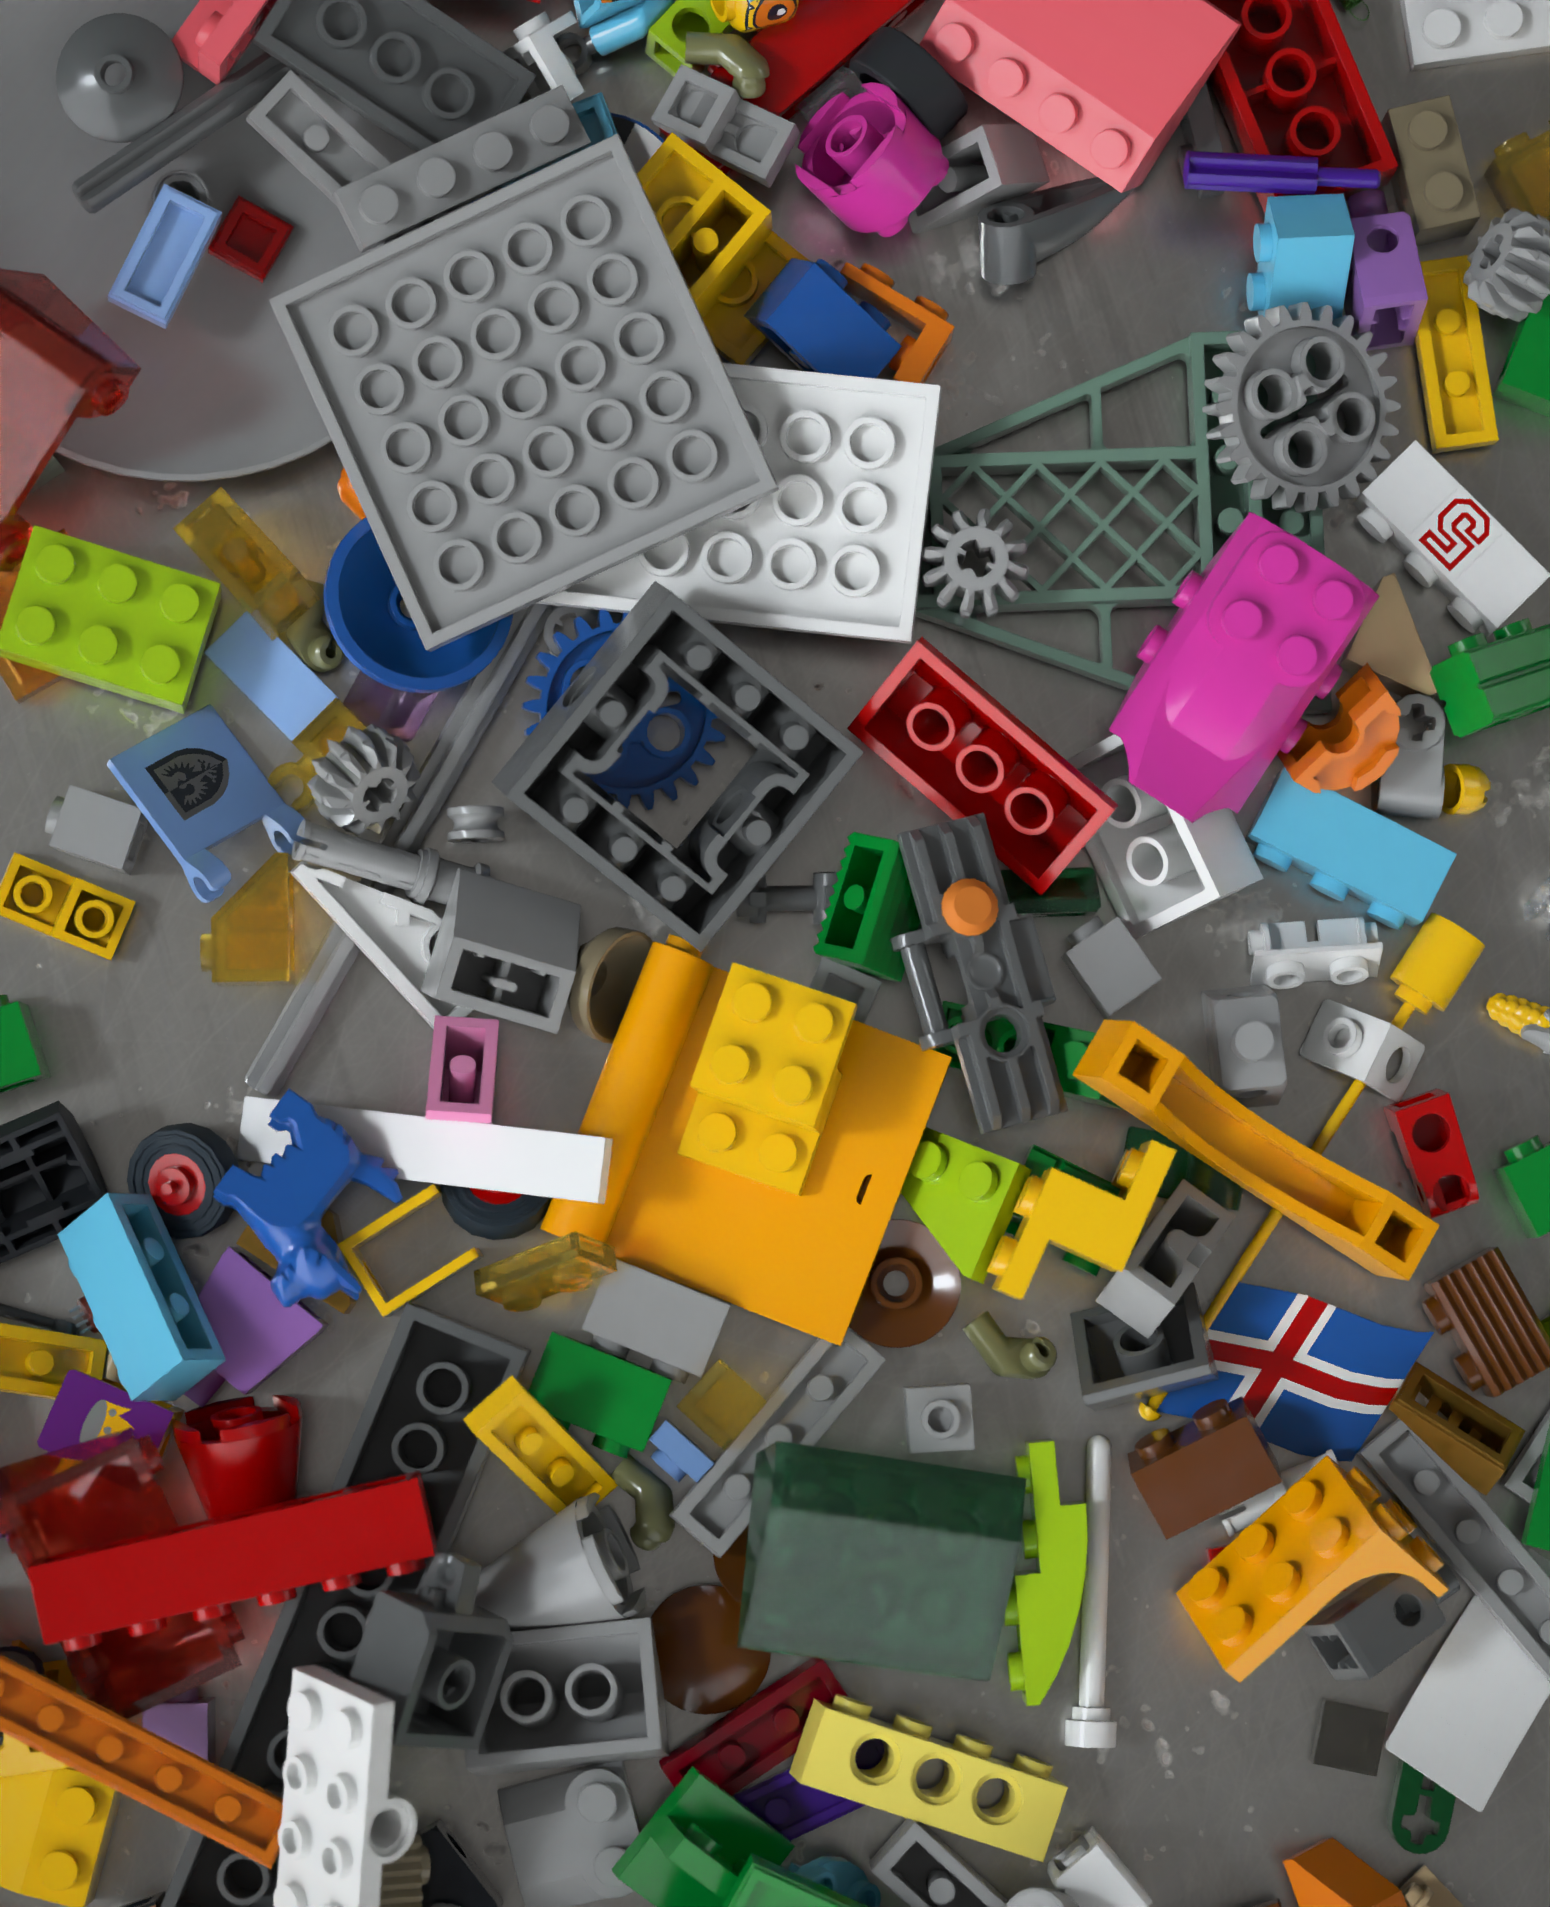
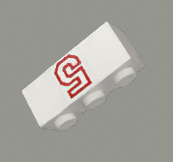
[1353,440,1550,637]

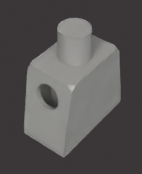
[1201,984,1287,1108]

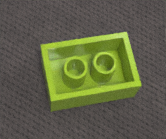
[0,525,222,714]

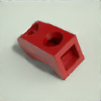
[1383,1088,1479,1219]

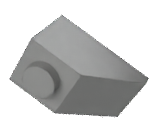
[908,123,1050,233]

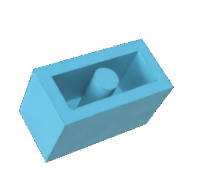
[1246,193,1355,320]

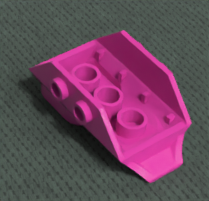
[1109,512,1379,823]

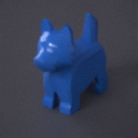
[213,1088,403,1308]

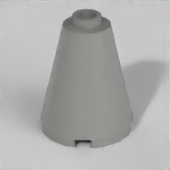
[474,1492,646,1632]

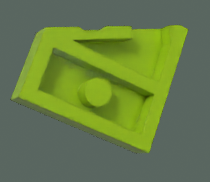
[901,1127,1031,1284]

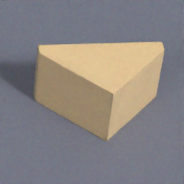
[1339,573,1438,699]

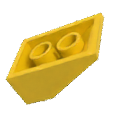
[0,1767,122,1907]

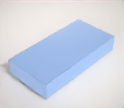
[107,184,222,329]
[204,608,340,744]

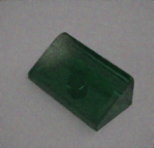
[1000,867,1101,918]

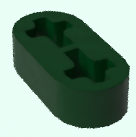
[1387,1758,1456,1854]

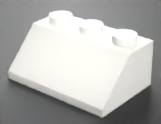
[1067,734,1264,939]

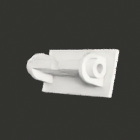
[1247,916,1383,989]

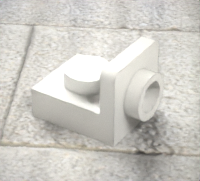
[503,11,585,101]

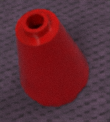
[172,1395,303,1519]

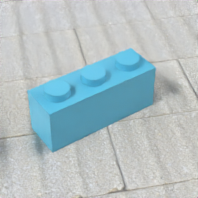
[1245,767,1457,930]
[57,1193,226,1401]

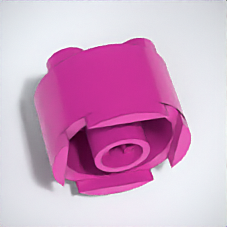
[795,82,949,237]

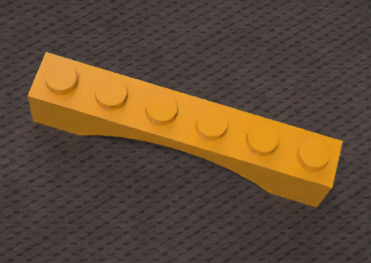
[1072,1019,1440,1281]

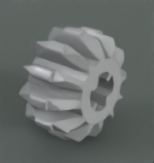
[1463,208,1550,322]
[921,508,1030,619]
[307,723,421,837]

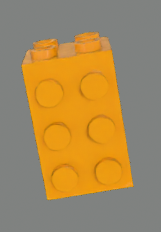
[1176,1455,1449,1683]

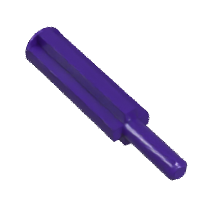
[1183,150,1381,195]

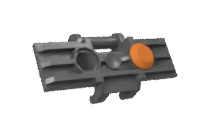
[890,813,1068,1134]

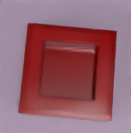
[208,195,294,283]

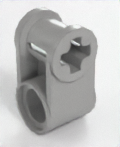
[1371,694,1446,819]

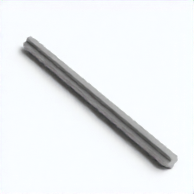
[245,603,553,1098]

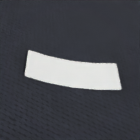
[1385,1539,1550,1812]

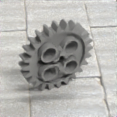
[1202,302,1401,513]

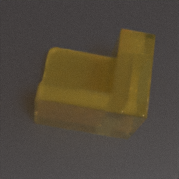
[676,1358,767,1450]

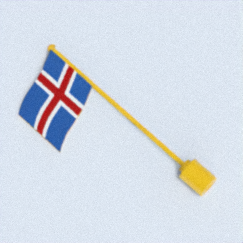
[1139,912,1485,1462]

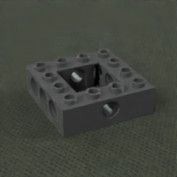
[492,581,864,952]

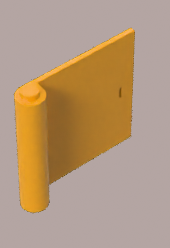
[540,934,953,1346]

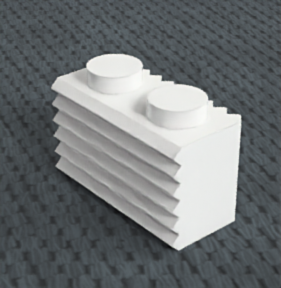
[1047,1826,1153,1907]

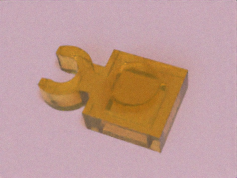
[268,697,366,813]

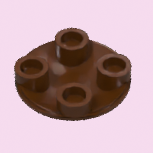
[651,1584,771,1715]

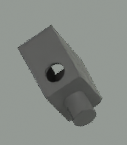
[1301,1561,1460,1680]

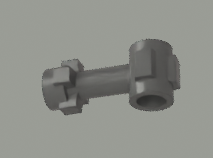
[736,872,839,924]

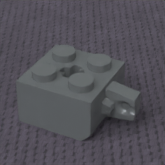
[347,1551,514,1750]

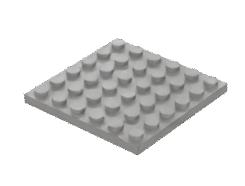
[269,134,780,652]

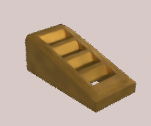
[1389,1361,1526,1496]

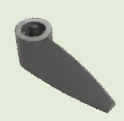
[978,177,1134,285]

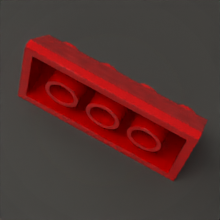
[847,636,1119,896]

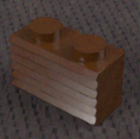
[1422,1247,1550,1398]

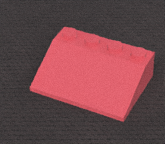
[919,0,1242,193]

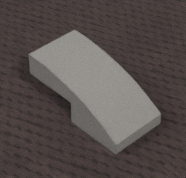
[651,64,800,188]

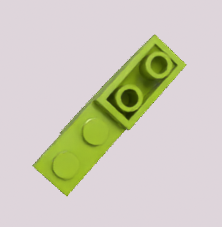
[1001,1439,1088,1706]

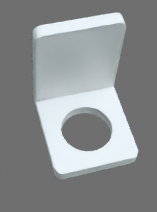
[1300,999,1425,1102]

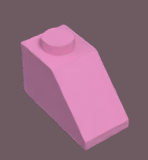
[425,1015,499,1123]

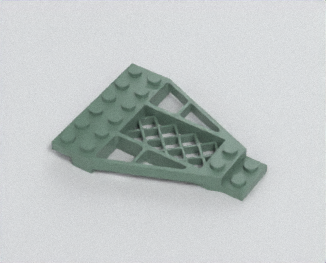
[915,330,1332,714]

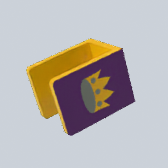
[37,1369,185,1491]

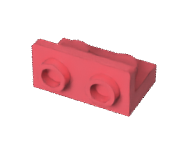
[172,0,276,85]

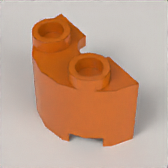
[1277,663,1401,794]

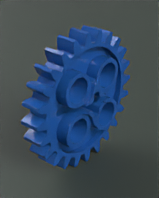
[521,610,726,810]

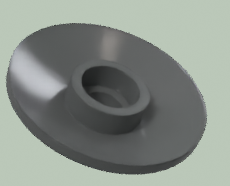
[56,13,184,143]

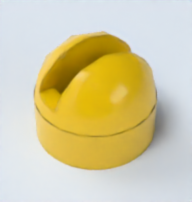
[1442,764,1491,815]

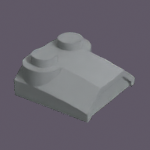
[497,1761,641,1907]

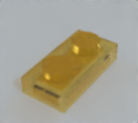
[474,1231,617,1312]

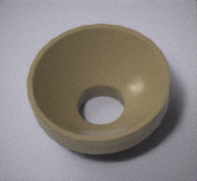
[567,927,653,1044]

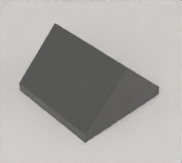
[1070,1282,1219,1411]

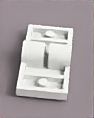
[273,1665,417,1907]

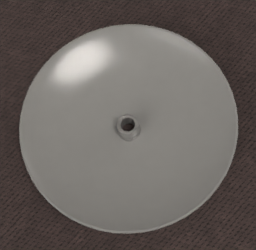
[0,0,467,482]

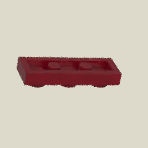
[659,1655,849,1795]

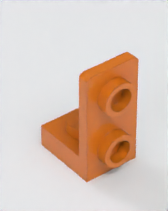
[840,262,955,384]

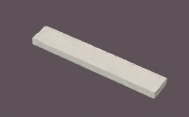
[236,1096,613,1204]

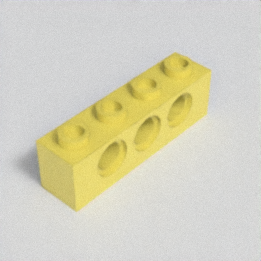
[789,1694,1068,1862]

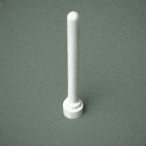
[1065,1435,1117,1748]

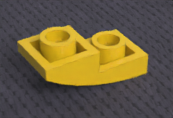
[0,852,136,961]

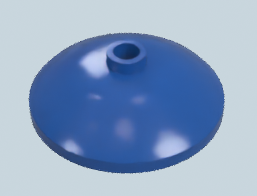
[323,518,513,693]

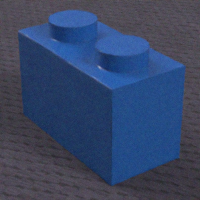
[744,258,902,379]

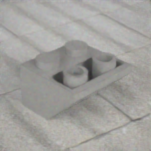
[421,868,581,1034]

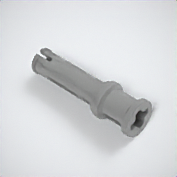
[292,819,490,905]

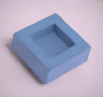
[649,1419,714,1482]

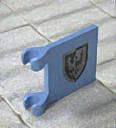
[107,704,307,903]

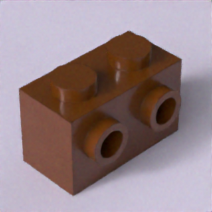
[1128,1396,1282,1540]

